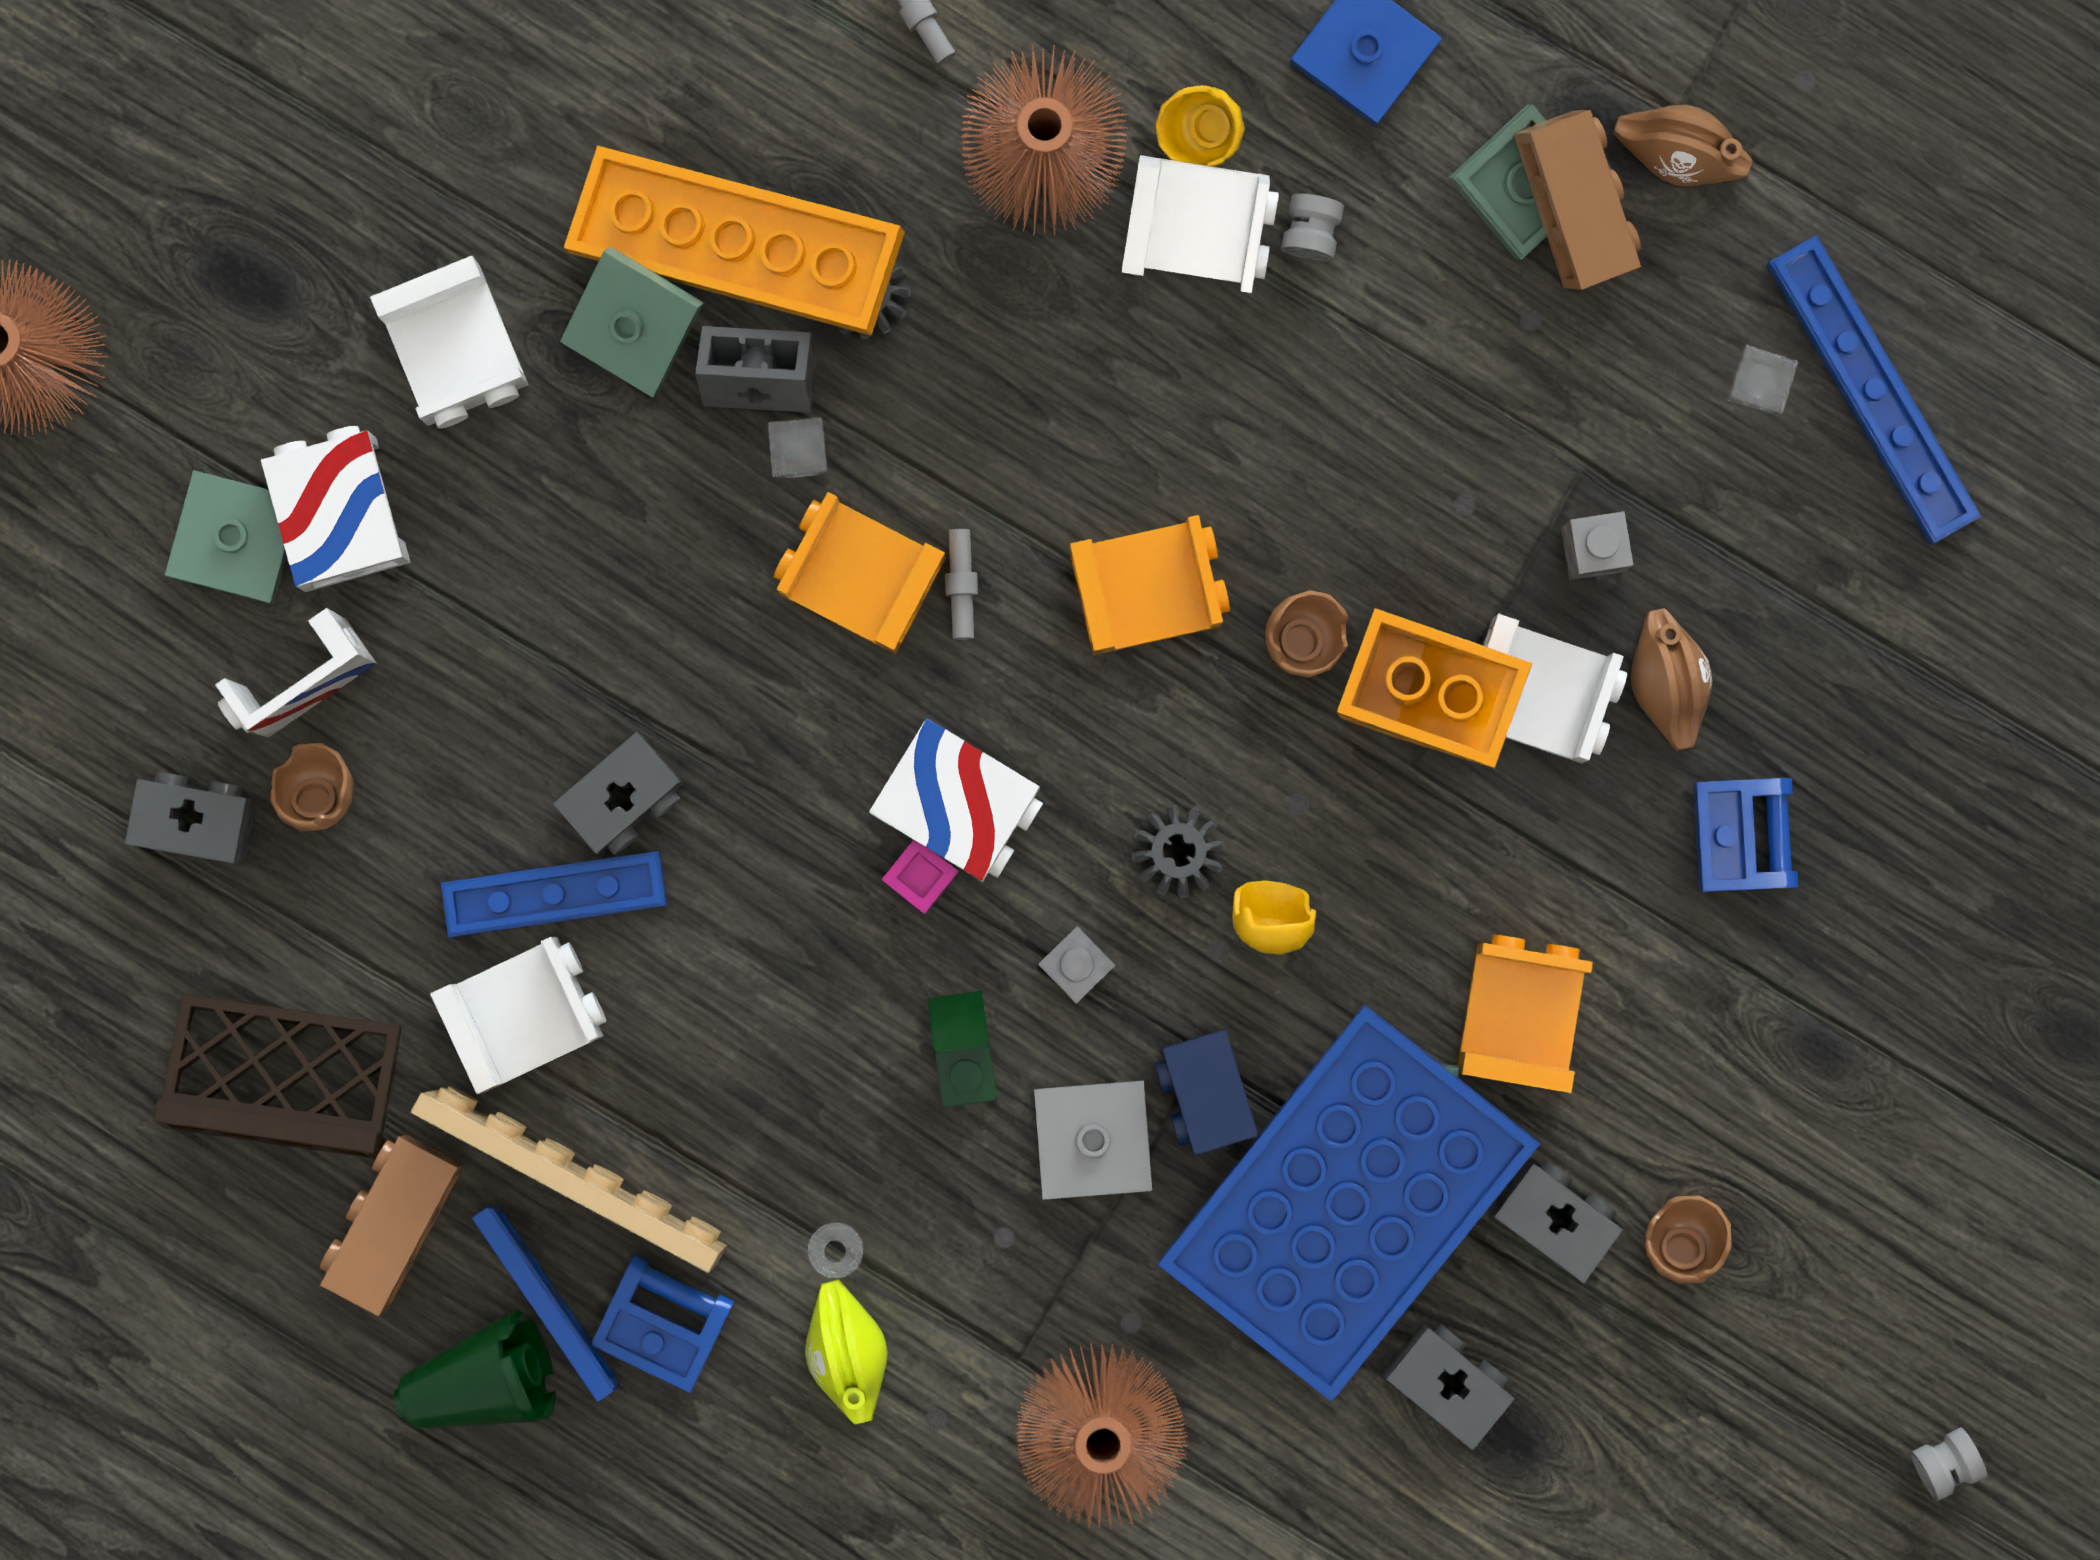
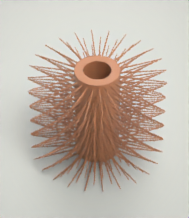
[961,45,1128,236]
[0,259,109,437]
[1016,1343,1188,1530]

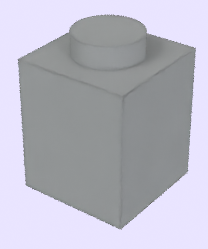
[1561,511,1634,581]

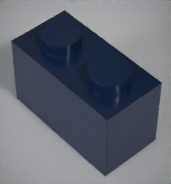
[1154,1029,1258,1155]

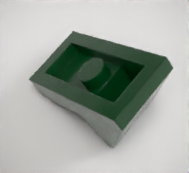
[927,991,997,1108]

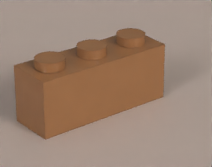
[1513,110,1641,290]
[320,1135,465,1316]

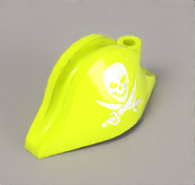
[805,1279,888,1425]

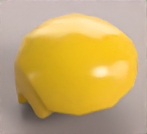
[1155,86,1245,167]
[1232,880,1316,955]

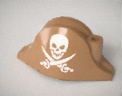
[1612,105,1753,187]
[1630,608,1713,751]

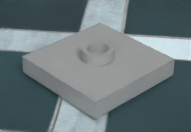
[1034,1080,1152,1200]

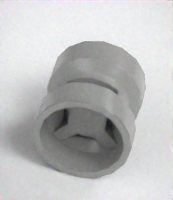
[1281,194,1344,261]
[1910,1427,1988,1502]

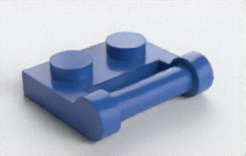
[1693,778,1798,892]
[591,1254,735,1393]

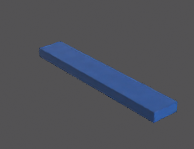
[1766,235,1981,545]

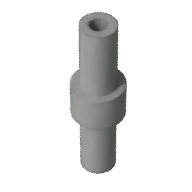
[897,0,956,65]
[945,529,978,640]

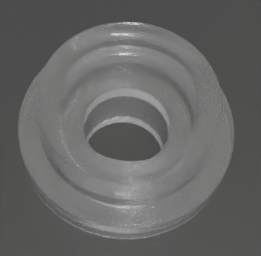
[808,1223,863,1278]

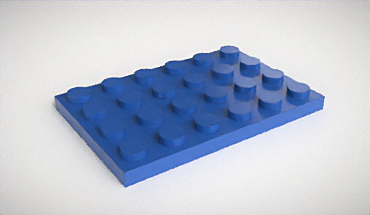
[1158,1004,1540,1402]

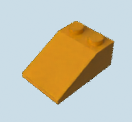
[1337,608,1533,769]

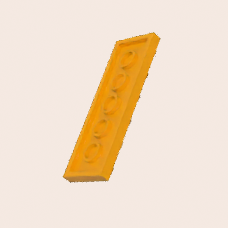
[564,146,905,336]

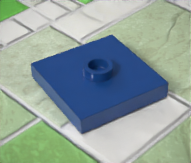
[1290,0,1442,127]

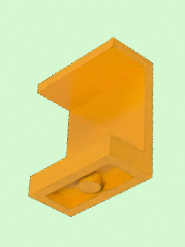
[774,492,946,655]
[1069,515,1230,655]
[1457,934,1593,1093]

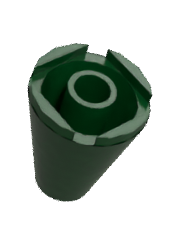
[394,1311,556,1429]

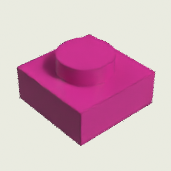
[882,840,959,914]

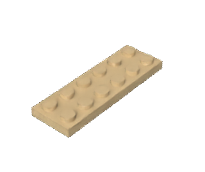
[410,1086,727,1273]

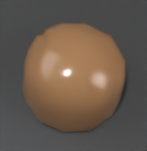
[1265,590,1348,678]
[270,743,354,832]
[1644,1196,1732,1284]

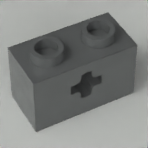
[695,326,818,413]
[553,732,684,856]
[125,771,257,865]
[1488,1160,1623,1283]
[1381,1323,1515,1450]

